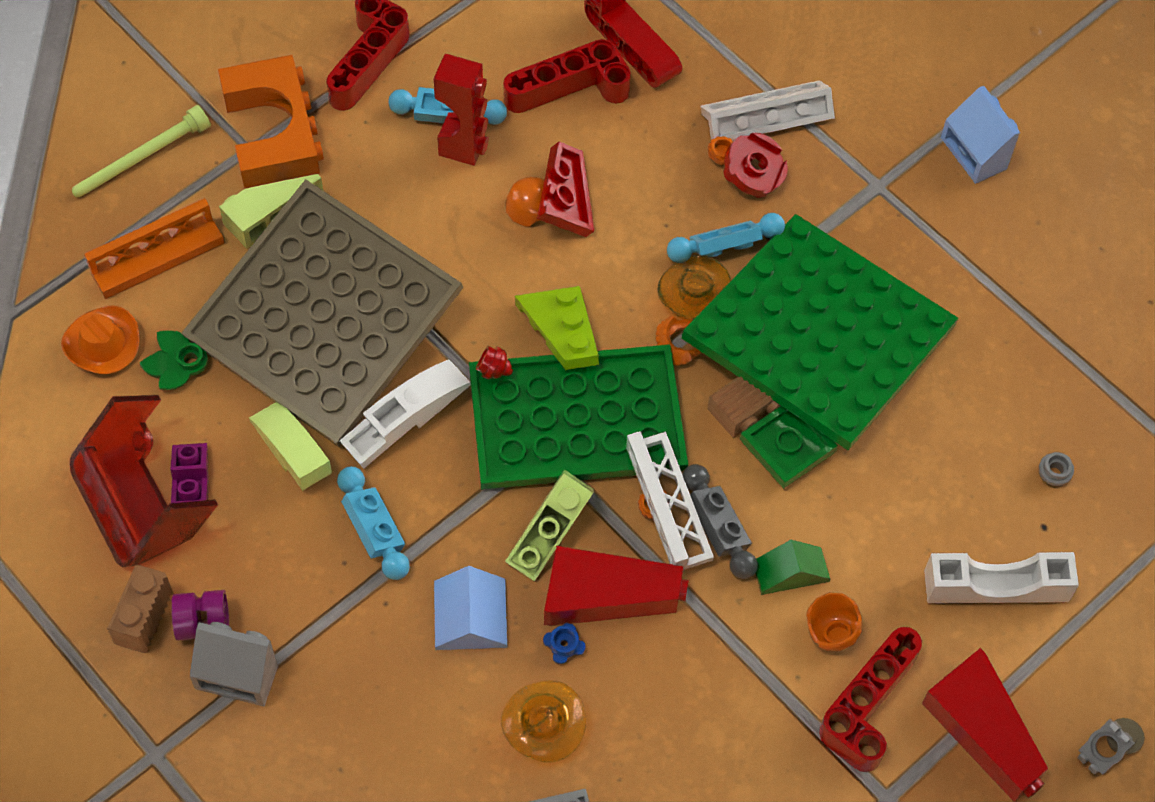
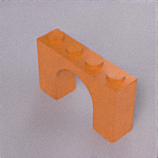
[218,54,324,189]

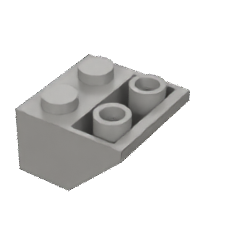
[190,622,278,706]

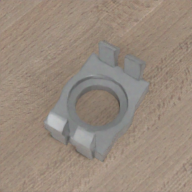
[1077,719,1135,775]

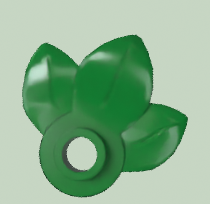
[140,331,208,390]

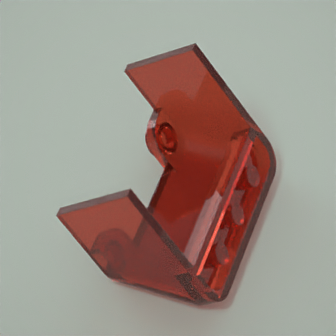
[69,395,218,567]

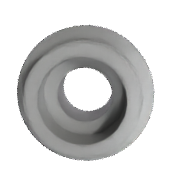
[1039,452,1074,486]

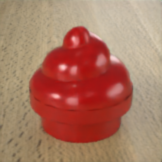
[476,346,513,379]

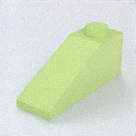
[219,174,323,249]

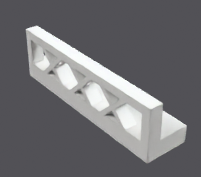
[700,81,835,140]
[626,431,714,570]

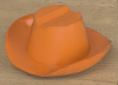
[61,305,140,374]

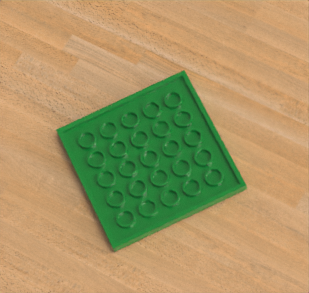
[681,214,958,451]

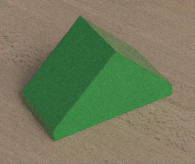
[755,539,830,595]

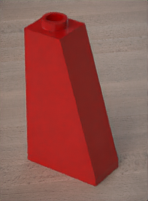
[544,545,689,626]
[922,648,1048,802]

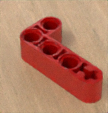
[326,0,410,111]
[584,0,683,88]
[503,39,631,113]
[819,627,922,772]

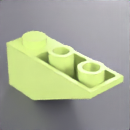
[505,470,593,581]

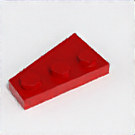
[537,141,594,237]

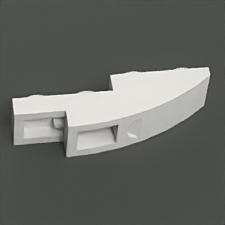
[340,359,471,469]

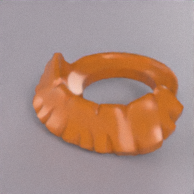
[655,315,702,366]

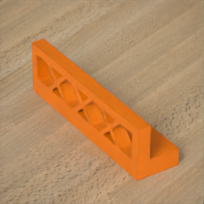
[84,198,225,299]

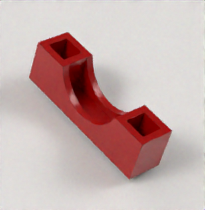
[433,53,489,166]

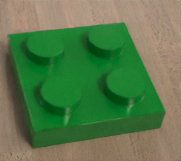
[740,406,838,489]

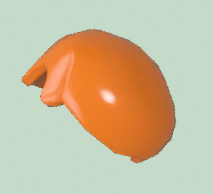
[505,177,544,227]
[806,592,863,651]

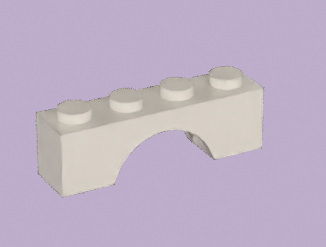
[924,552,1079,603]

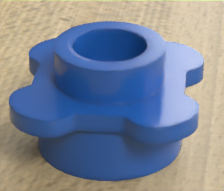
[543,623,586,664]

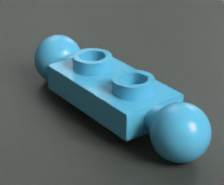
[388,87,507,125]
[667,213,785,263]
[337,466,410,580]

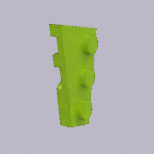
[515,286,599,370]

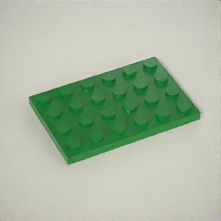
[469,344,688,490]

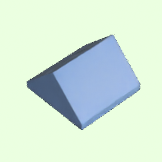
[434,566,507,650]

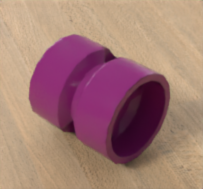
[172,590,229,641]

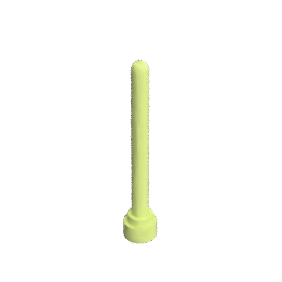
[72,104,211,197]

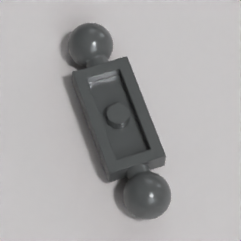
[682,464,758,579]

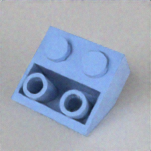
[940,86,1020,184]

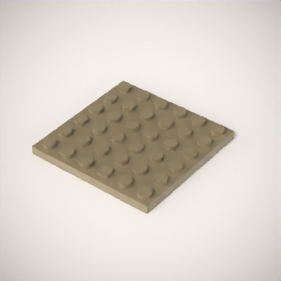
[181,179,463,447]

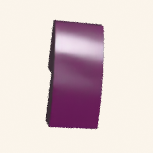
[170,443,208,515]

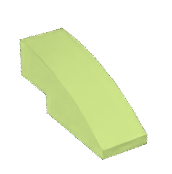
[249,402,332,491]

